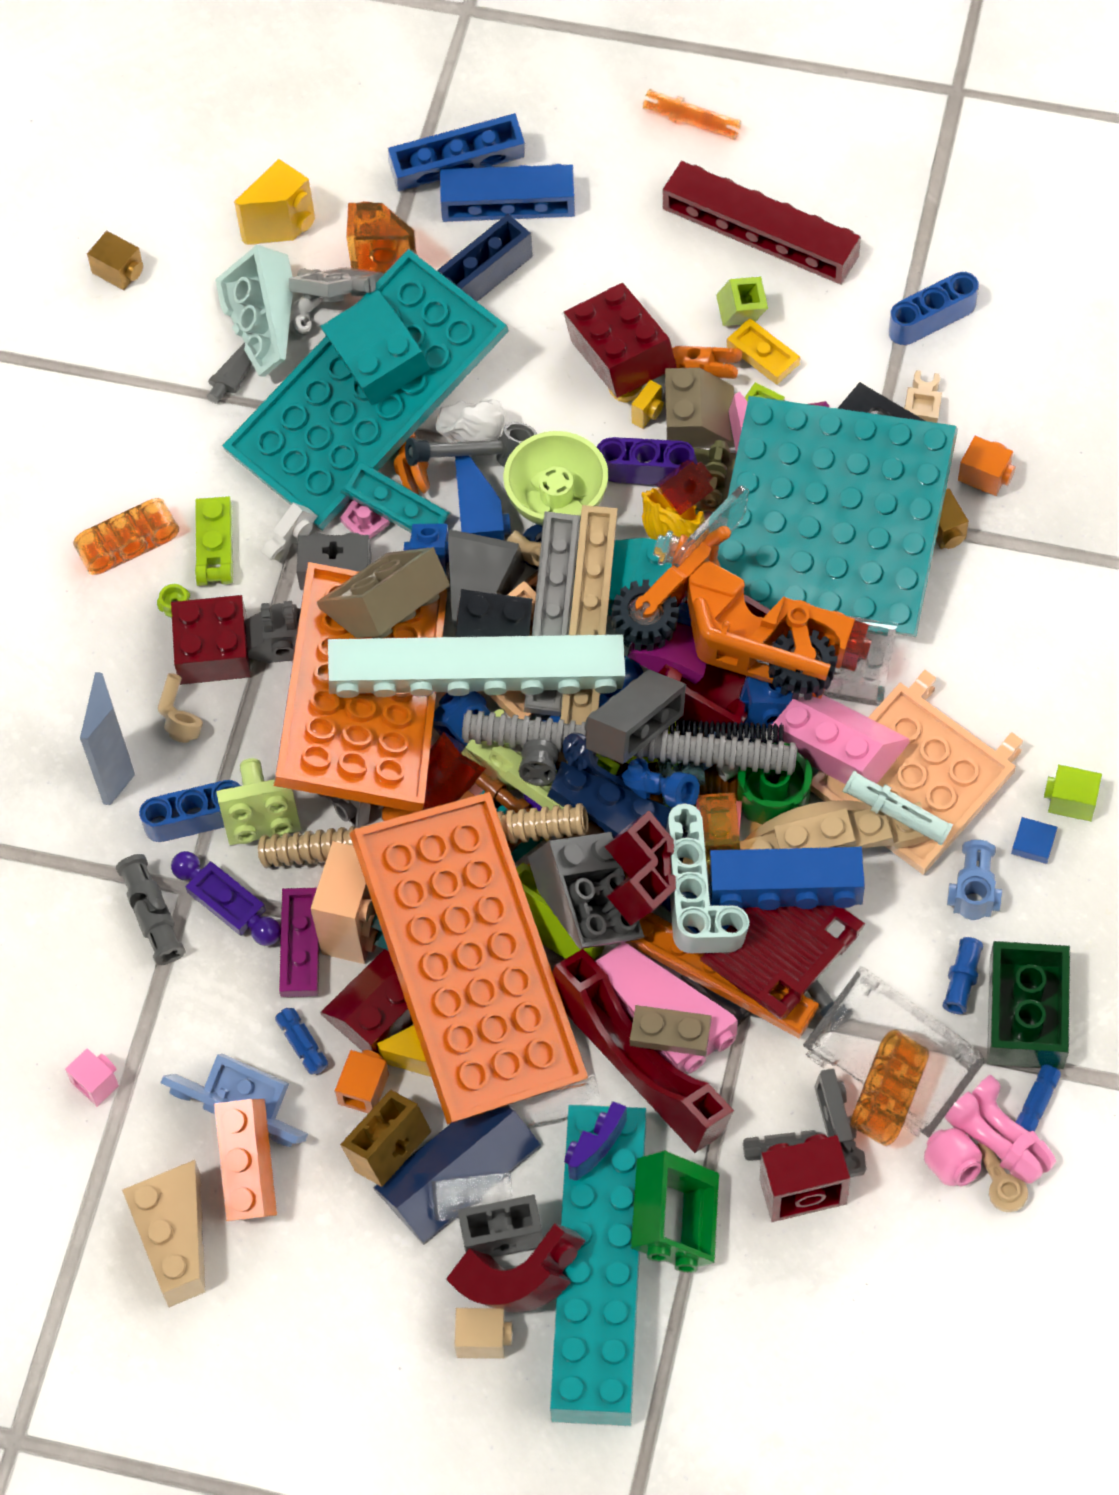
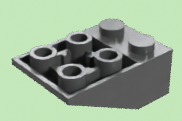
[528,832,644,949]

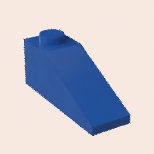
[455,456,511,541]

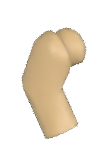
[506,530,541,567]

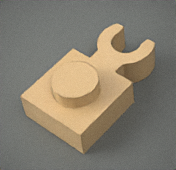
[904,370,942,423]

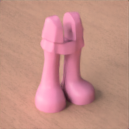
[945,1075,1056,1184]

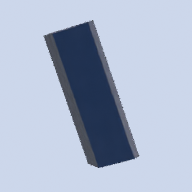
[373,1105,541,1245]

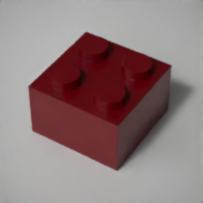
[171,595,251,685]
[759,1134,850,1222]

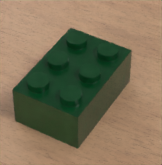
[987,941,1070,1069]

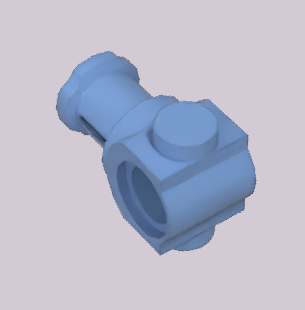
[947,840,1002,920]

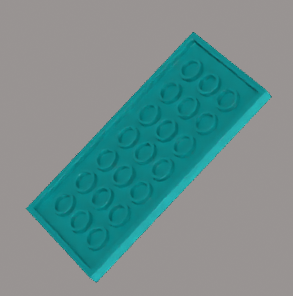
[222,249,509,531]

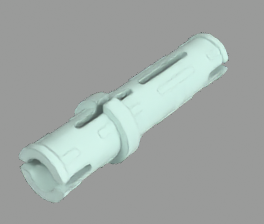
[842,771,953,845]

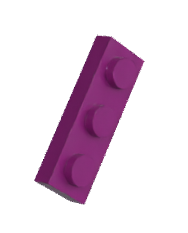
[279,887,320,997]

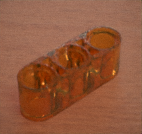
[73,498,180,575]
[851,1029,929,1146]

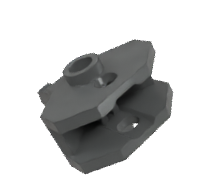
[245,600,300,663]

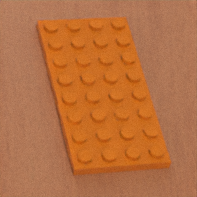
[274,562,448,812]
[349,792,588,1125]

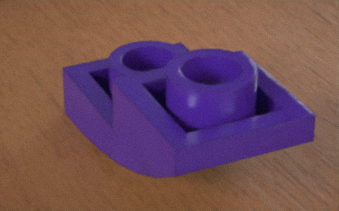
[564,1101,627,1181]

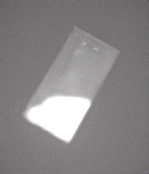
[432,1172,513,1221]

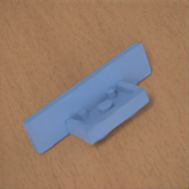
[161,1053,308,1147]

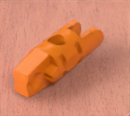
[672,346,742,379]

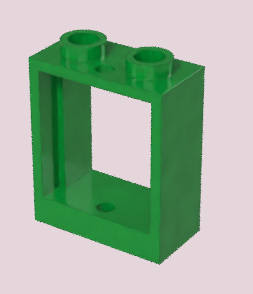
[631,1150,719,1272]

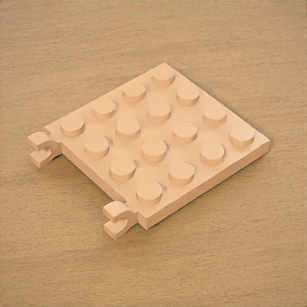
[811,670,1023,875]

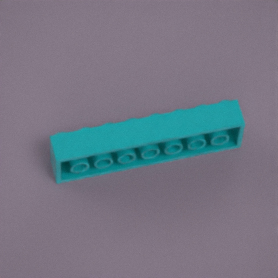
[550,1104,646,1426]

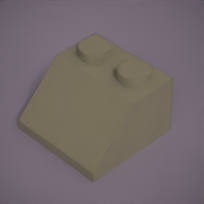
[665,368,735,449]

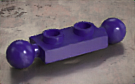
[171,851,281,946]

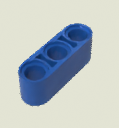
[888,272,979,345]
[139,780,241,842]

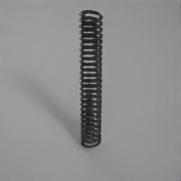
[666,719,784,745]

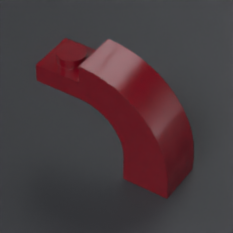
[446,1223,585,1313]

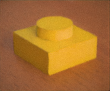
[631,380,664,429]

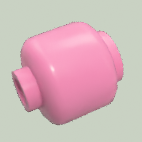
[924,1128,982,1186]

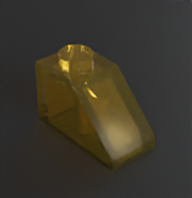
[698,792,740,865]

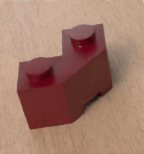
[605,811,676,925]

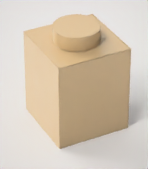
[455,1308,513,1359]

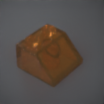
[346,201,418,275]

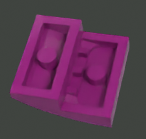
[627,606,706,685]

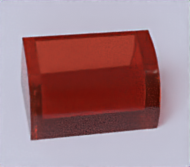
[422,732,486,810]

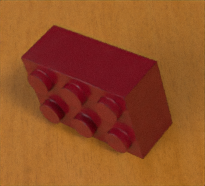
[563,282,677,398]

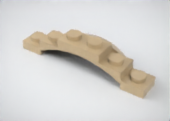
[706,800,931,876]

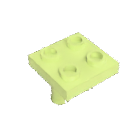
[216,758,301,845]

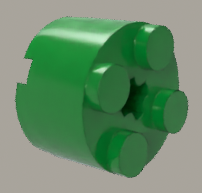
[737,742,812,825]

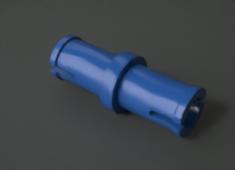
[943,937,983,1014]

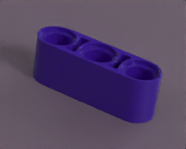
[597,437,699,486]

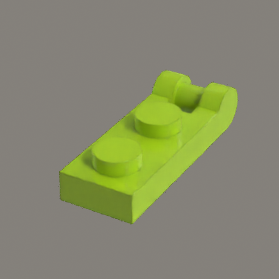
[195,496,233,586]

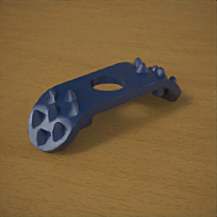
[563,732,632,791]

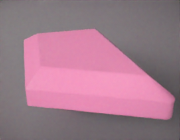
[340,500,390,540]

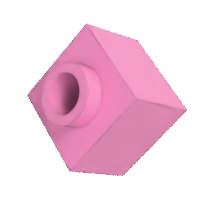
[65,1048,119,1107]

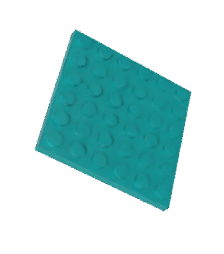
[717,396,958,637]

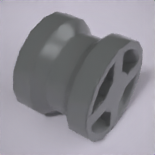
[518,739,559,786]

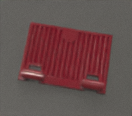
[700,905,865,1020]

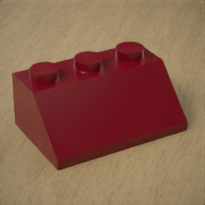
[320,949,413,1055]

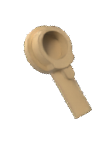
[976,1142,1028,1212]

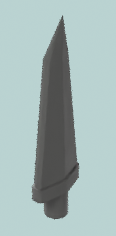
[207,342,253,404]

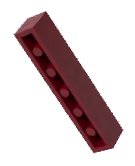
[663,160,861,285]

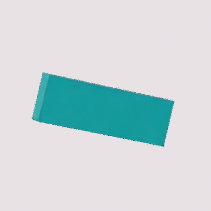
[340,461,450,533]

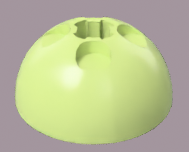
[503,431,608,526]

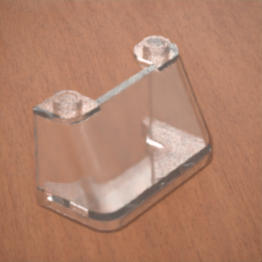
[803,966,984,1138]

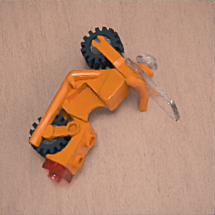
[611,485,872,700]

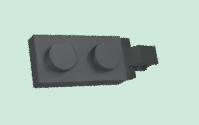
[814,1068,866,1177]

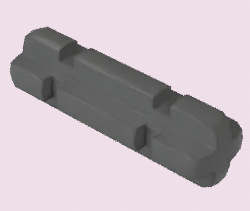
[743,1130,817,1161]

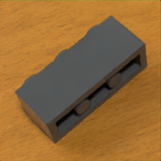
[585,669,686,764]

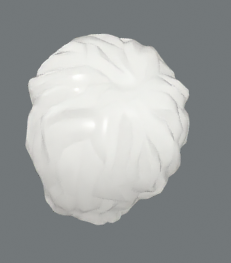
[435,398,504,443]

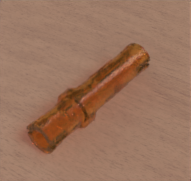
[643,89,742,140]

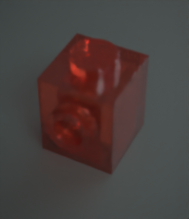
[655,459,714,515]

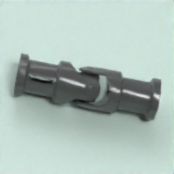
[116,854,186,965]

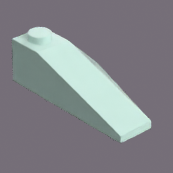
[215,245,293,377]

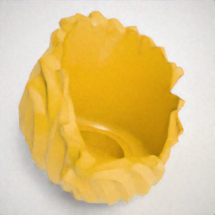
[641,487,705,543]

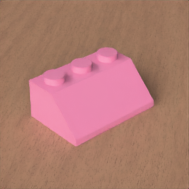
[772,695,910,784]

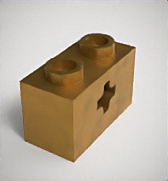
[340,1089,432,1187]

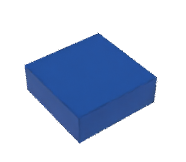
[1011,817,1058,864]

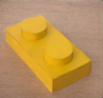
[726,318,800,385]

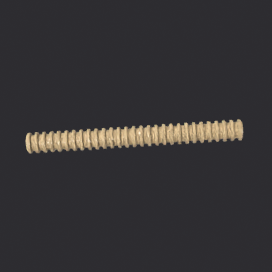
[258,803,588,868]

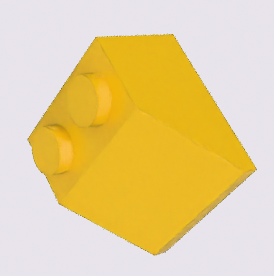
[234,159,315,245]

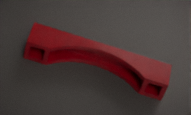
[552,949,734,1153]

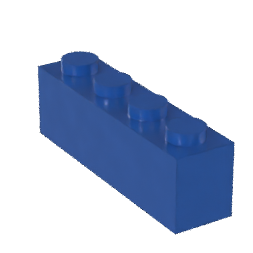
[440,164,575,222]
[710,847,865,910]

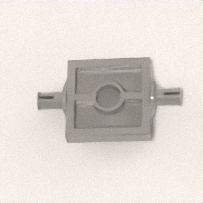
[288,267,383,302]

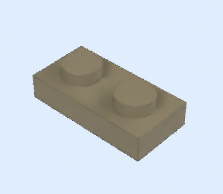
[630,1005,712,1056]

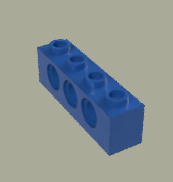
[388,113,525,192]

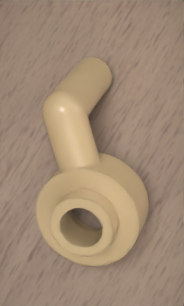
[158,673,203,743]

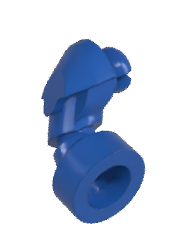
[622,758,699,808]

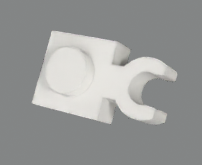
[261,503,318,563]

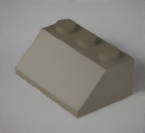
[316,547,450,638]

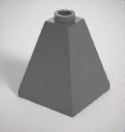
[448,529,526,631]

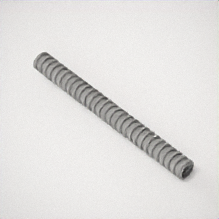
[462,710,797,775]

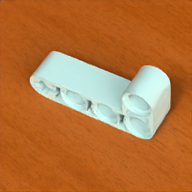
[666,804,749,953]

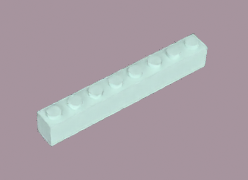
[328,635,625,698]

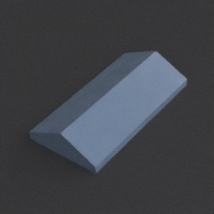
[80,672,135,805]

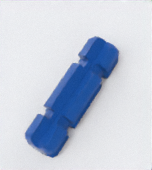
[275,1008,328,1075]
[1016,1064,1061,1132]

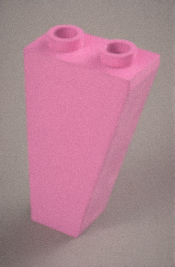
[595,942,738,1073]

